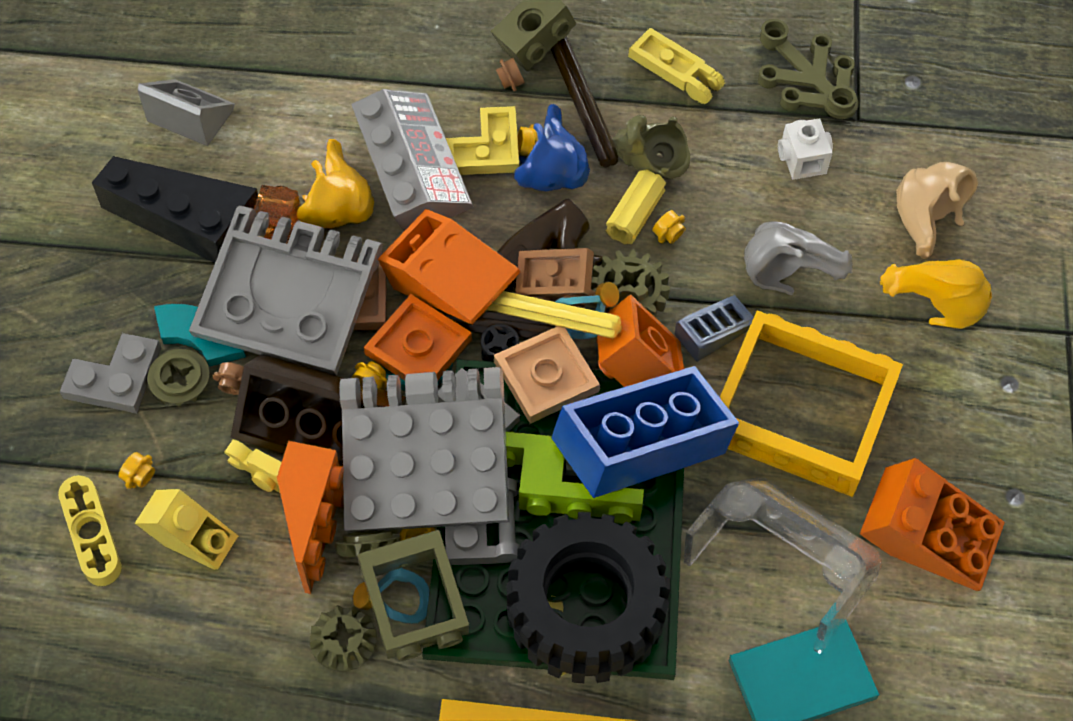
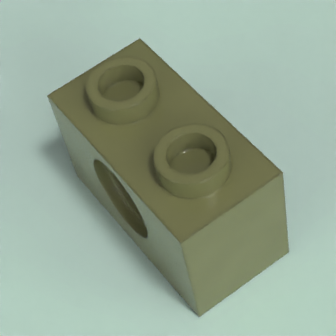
[491,0,576,71]

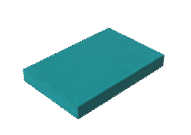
[728,618,879,721]

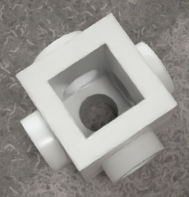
[778,118,833,180]

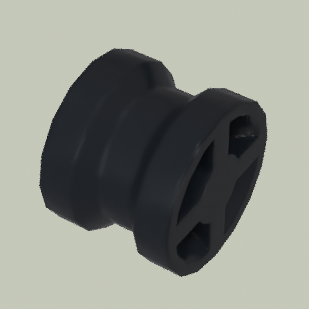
[481,324,519,362]

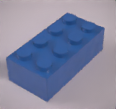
[551,366,739,498]

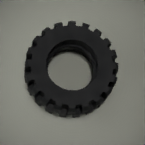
[507,512,670,684]

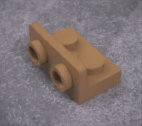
[515,248,596,308]

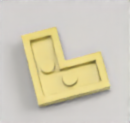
[446,106,519,175]

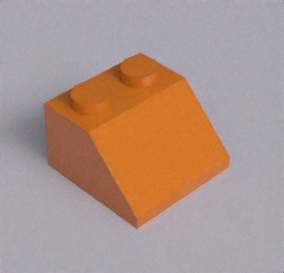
[596,294,684,387]

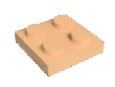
[494,326,600,424]

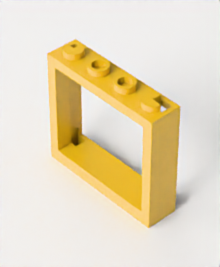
[720,310,903,497]

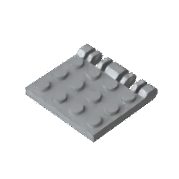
[189,205,383,376]
[339,367,510,533]

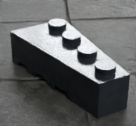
[92,156,262,263]

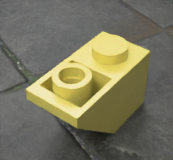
[135,489,238,570]

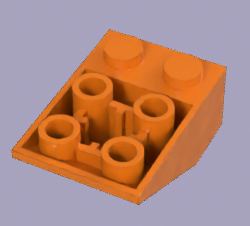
[378,209,520,325]
[277,441,344,594]
[860,458,1005,591]

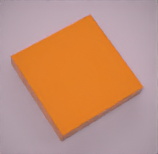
[364,294,472,381]

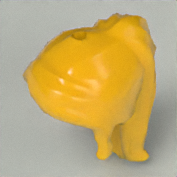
[297,139,375,229]
[880,259,992,329]

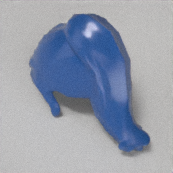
[514,104,590,192]

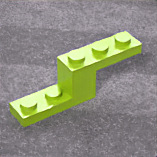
[506,432,644,524]

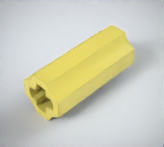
[605,169,666,245]

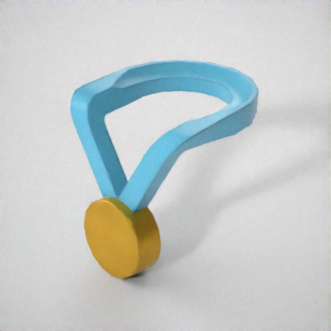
[555,282,619,339]
[353,568,430,624]

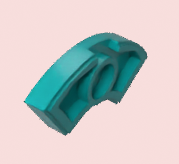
[154,304,246,367]

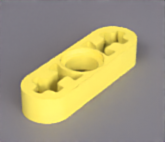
[58,475,122,586]

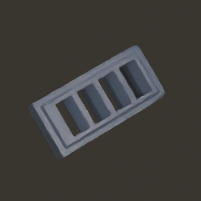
[674,295,754,362]

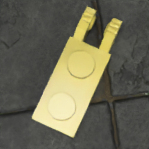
[628,28,725,104]

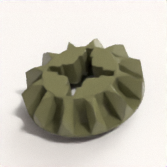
[147,349,211,407]
[335,530,401,558]
[309,605,377,671]

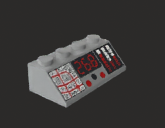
[351,89,474,231]

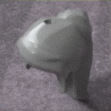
[744,221,853,295]

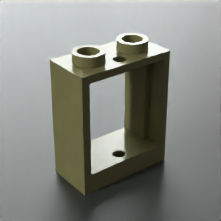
[358,530,469,661]

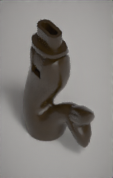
[497,199,603,292]

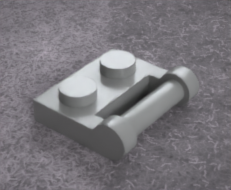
[445,478,520,565]

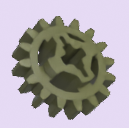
[590,250,670,318]

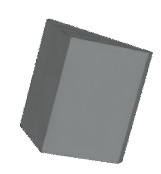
[138,79,235,146]

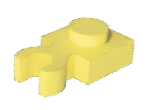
[224,439,281,493]

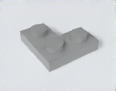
[60,333,161,414]

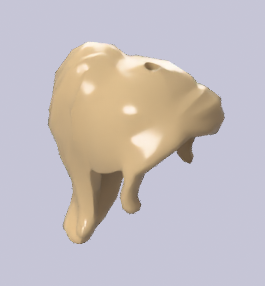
[896,162,978,259]

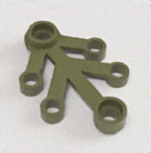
[758,19,859,119]

